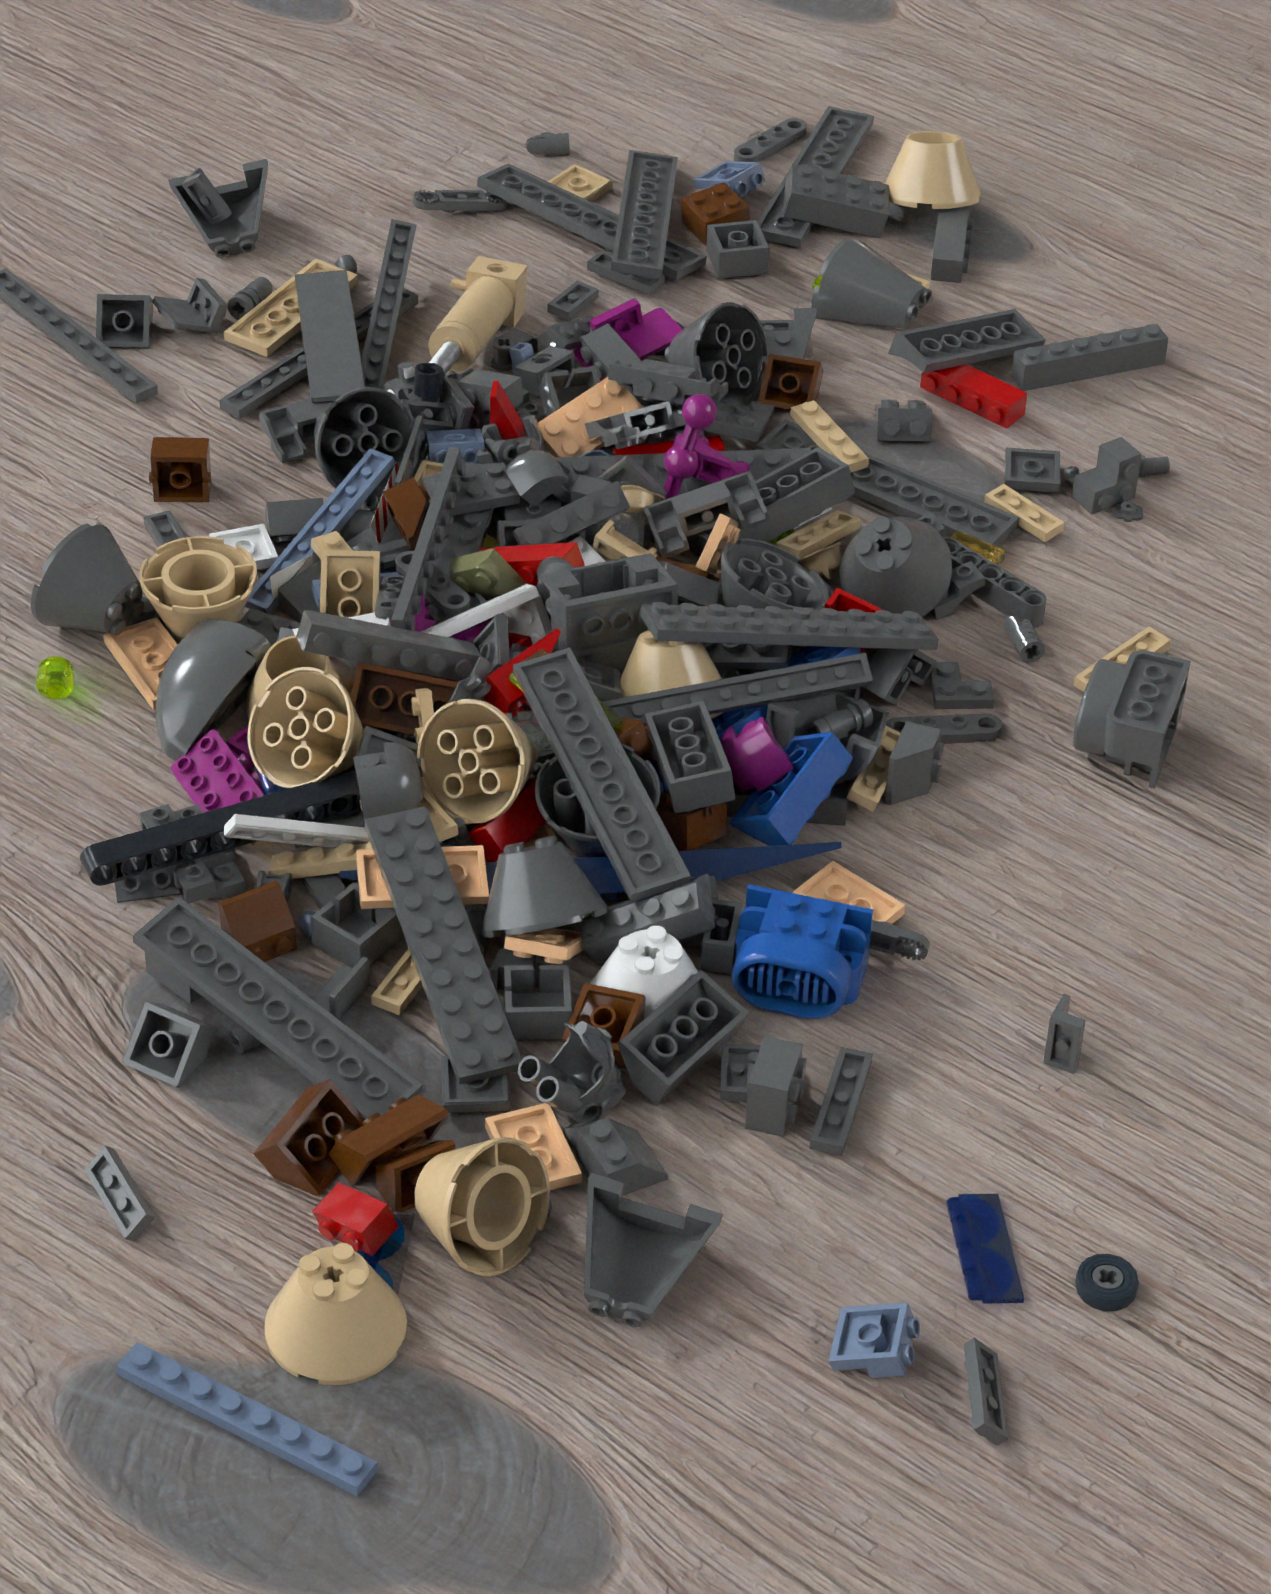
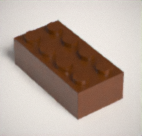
[350,662,458,737]

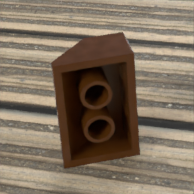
[253,1079,365,1196]
[329,1094,450,1187]

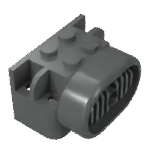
[541,553,678,672]
[1073,650,1191,788]

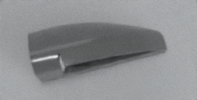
[156,620,271,761]

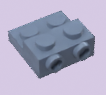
[693,161,765,197]
[426,428,485,464]
[829,1302,920,1378]

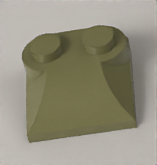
[449,548,526,600]

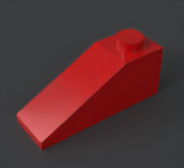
[490,380,526,440]

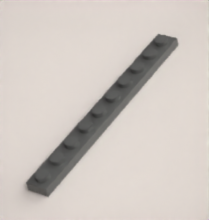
[361,219,417,389]
[0,268,158,404]
[219,288,419,419]
[391,447,466,631]
[599,653,873,727]

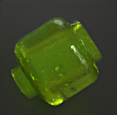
[36,656,75,700]

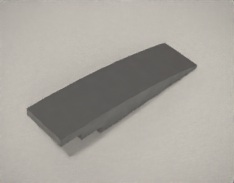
[295,270,365,403]

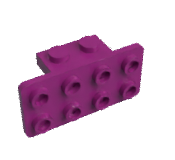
[573,298,683,381]
[171,730,269,813]

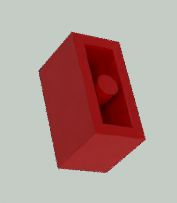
[313,1183,399,1256]

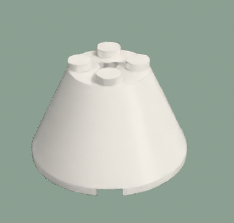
[589,925,698,1020]

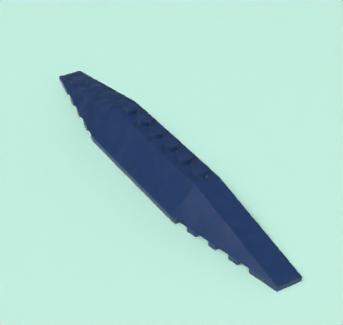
[340,842,842,900]

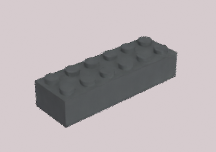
[686,447,855,557]

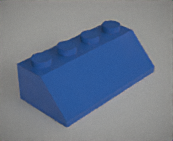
[729,732,853,846]

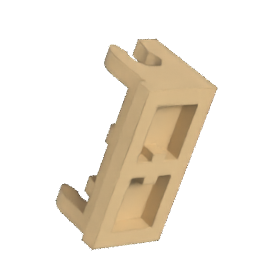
[593,520,658,561]

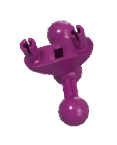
[663,394,750,499]

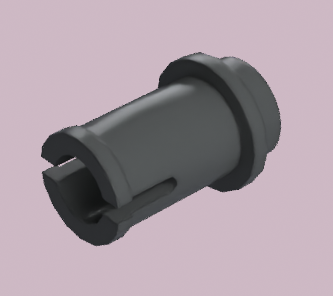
[1139,455,1170,477]

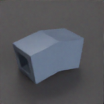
[509,342,534,374]

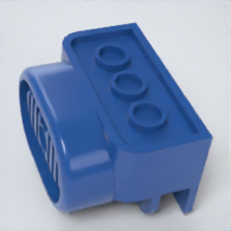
[731,884,874,1019]

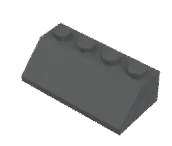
[580,874,715,966]
[618,970,749,1106]

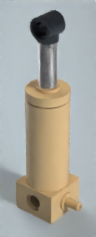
[414,256,528,399]

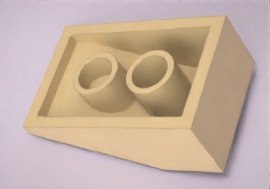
[320,550,381,618]

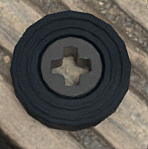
[1075,1254,1139,1311]

